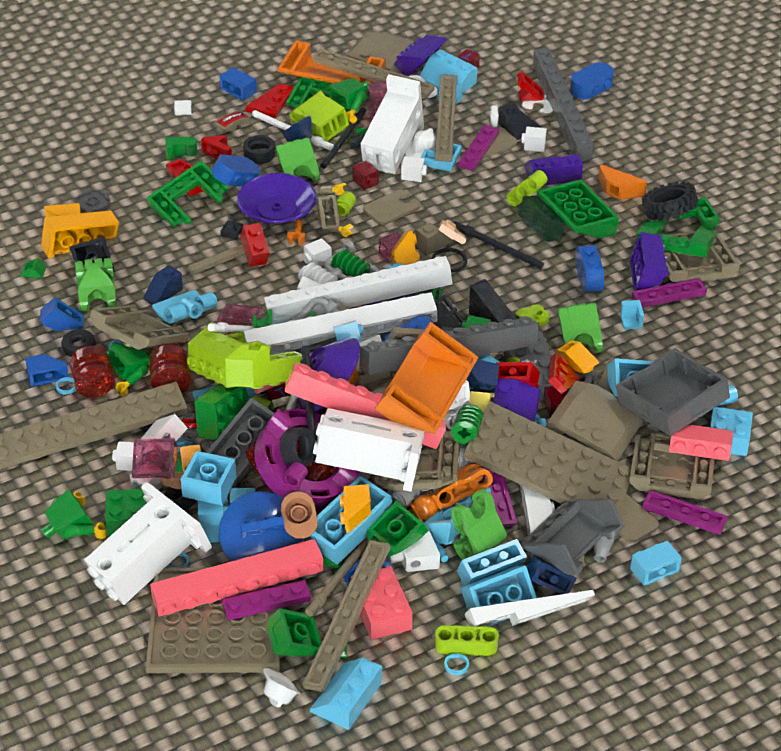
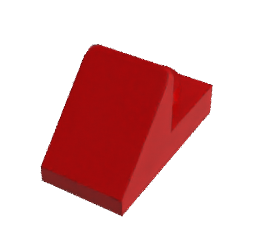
[517,71,545,101]
[201,135,232,159]

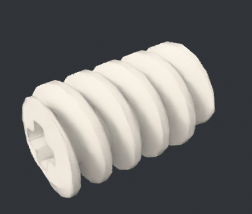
[298,262,338,284]

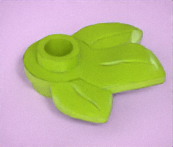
[515,304,550,326]

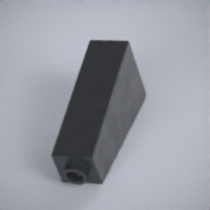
[469,279,517,323]

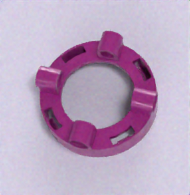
[254,409,361,507]

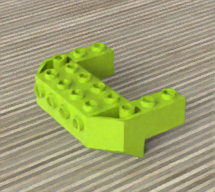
[187,322,302,389]

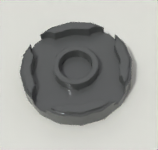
[75,190,110,213]

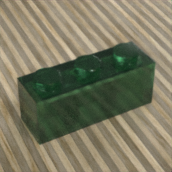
[518,195,566,242]

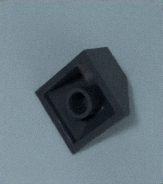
[498,103,543,140]
[70,237,115,272]

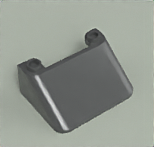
[521,498,625,575]

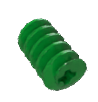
[331,249,371,277]
[451,405,484,444]

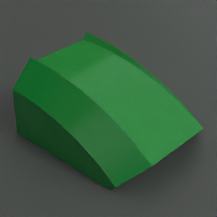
[366,500,429,558]
[266,609,321,657]

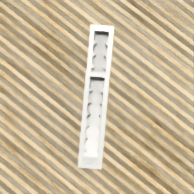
[464,590,595,627]

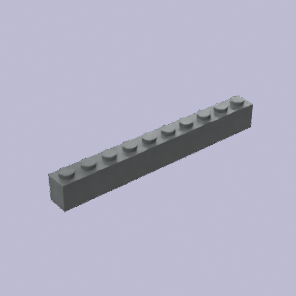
[533,48,593,161]
[359,316,539,375]

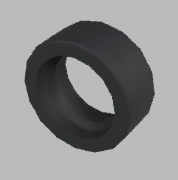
[243,135,275,164]
[280,428,316,467]

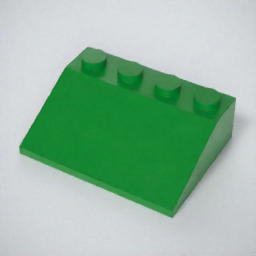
[537,179,619,238]

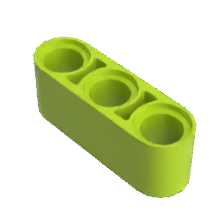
[506,170,548,206]
[435,625,499,656]

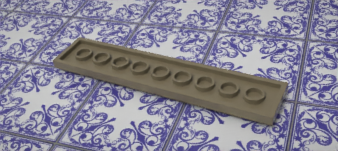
[0,381,188,469]

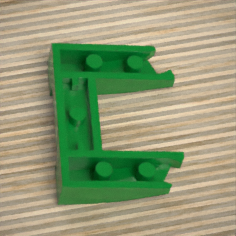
[286,77,351,112]
[147,160,229,227]
[636,220,717,258]

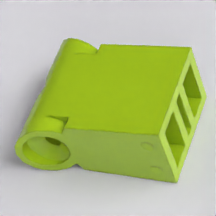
[289,90,350,141]

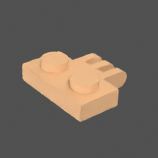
[438,219,466,244]

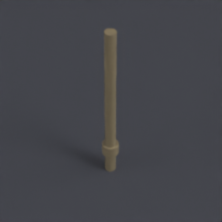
[305,538,369,616]

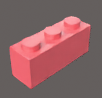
[669,425,733,461]

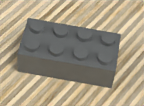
[504,331,552,401]
[206,398,274,488]

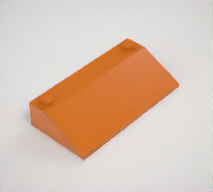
[278,40,386,91]
[374,322,478,434]

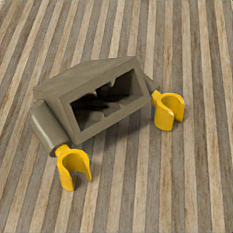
[315,183,354,237]

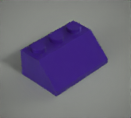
[394,35,448,76]
[524,155,583,186]
[629,232,668,291]
[493,378,540,422]

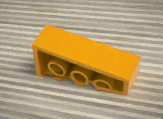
[41,210,119,259]

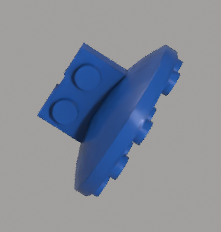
[219,492,303,562]

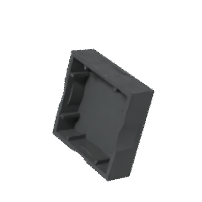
[616,348,730,436]

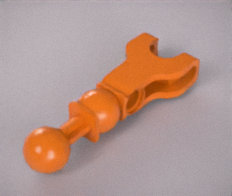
[408,463,493,522]

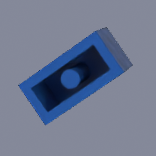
[220,67,257,101]

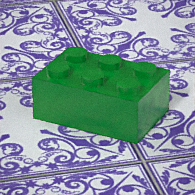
[195,383,248,440]

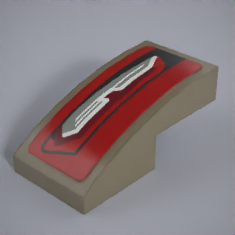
[213,111,251,132]

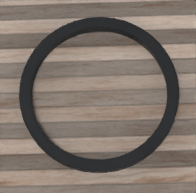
[431,248,467,273]

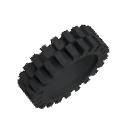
[642,181,699,221]

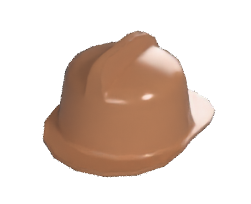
[281,491,318,538]

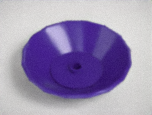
[237,173,316,224]
[299,337,360,412]

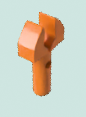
[287,220,306,246]

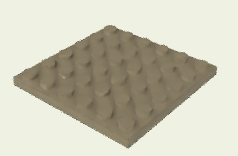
[146,567,283,673]

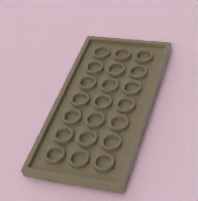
[462,401,631,511]

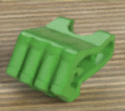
[275,137,321,182]
[75,258,117,312]
[558,303,603,353]
[451,489,507,560]

